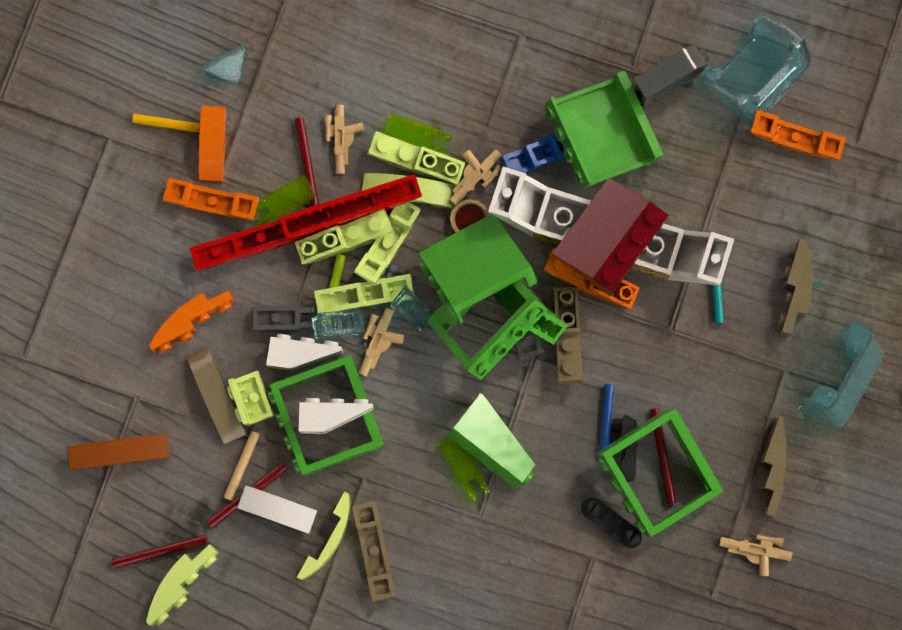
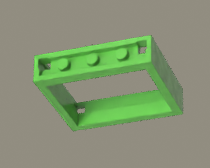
[427,279,548,380]
[268,355,385,477]
[597,408,724,537]

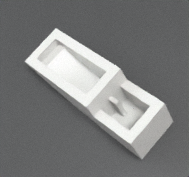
[237,485,317,534]

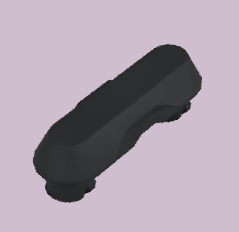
[612,415,637,483]
[581,498,642,548]

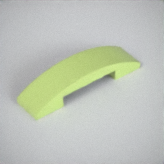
[362,173,456,209]
[354,202,421,284]
[297,492,351,580]

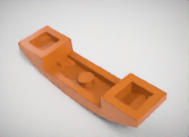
[750,110,846,161]
[163,178,259,221]

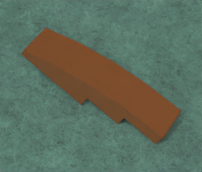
[66,434,170,471]

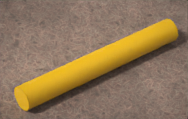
[132,114,200,133]

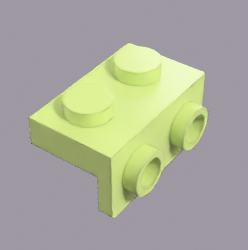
[227,371,275,426]

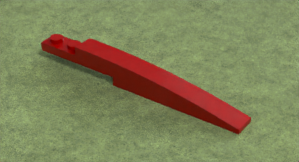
[189,174,422,272]

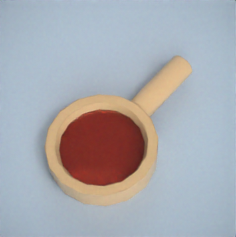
[450,199,489,233]

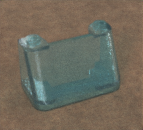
[699,12,811,126]
[799,319,884,428]

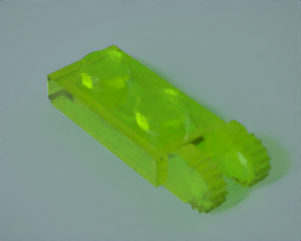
[383,114,452,155]
[255,175,316,226]
[438,438,490,502]

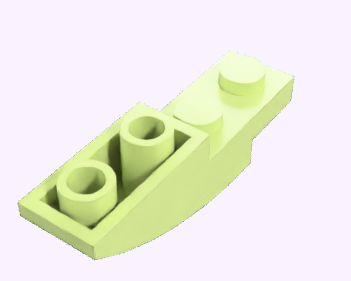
[367,131,465,185]
[295,209,393,265]
[146,544,219,626]

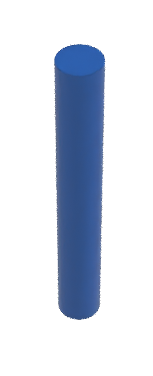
[599,384,614,451]

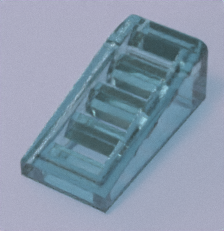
[312,309,365,339]

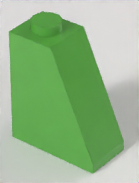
[495,284,568,345]

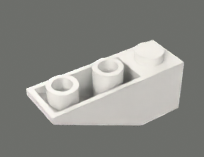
[266,334,343,371]
[299,398,374,434]

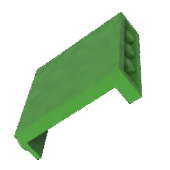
[545,71,664,190]
[419,214,538,324]

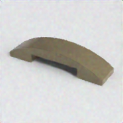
[187,348,246,445]
[352,501,396,601]

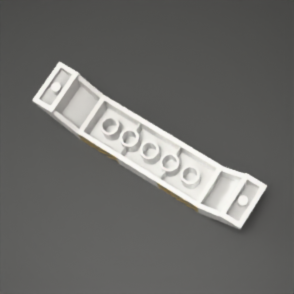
[488,166,734,286]

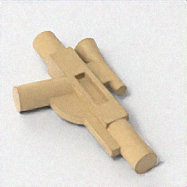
[323,105,364,175]
[449,149,502,206]
[358,308,404,377]
[719,535,792,576]

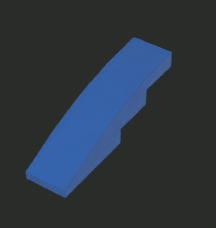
[500,134,565,174]

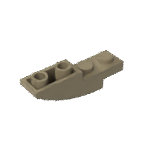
[777,239,813,338]
[554,287,583,384]

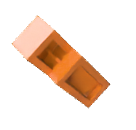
[199,106,227,182]

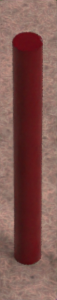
[295,117,319,207]
[650,408,677,504]
[207,461,289,528]
[112,534,208,569]

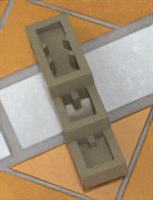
[760,416,786,518]

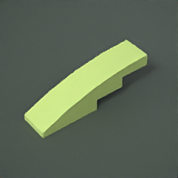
[314,274,416,315]

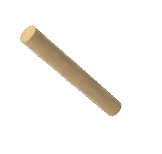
[223,431,260,501]

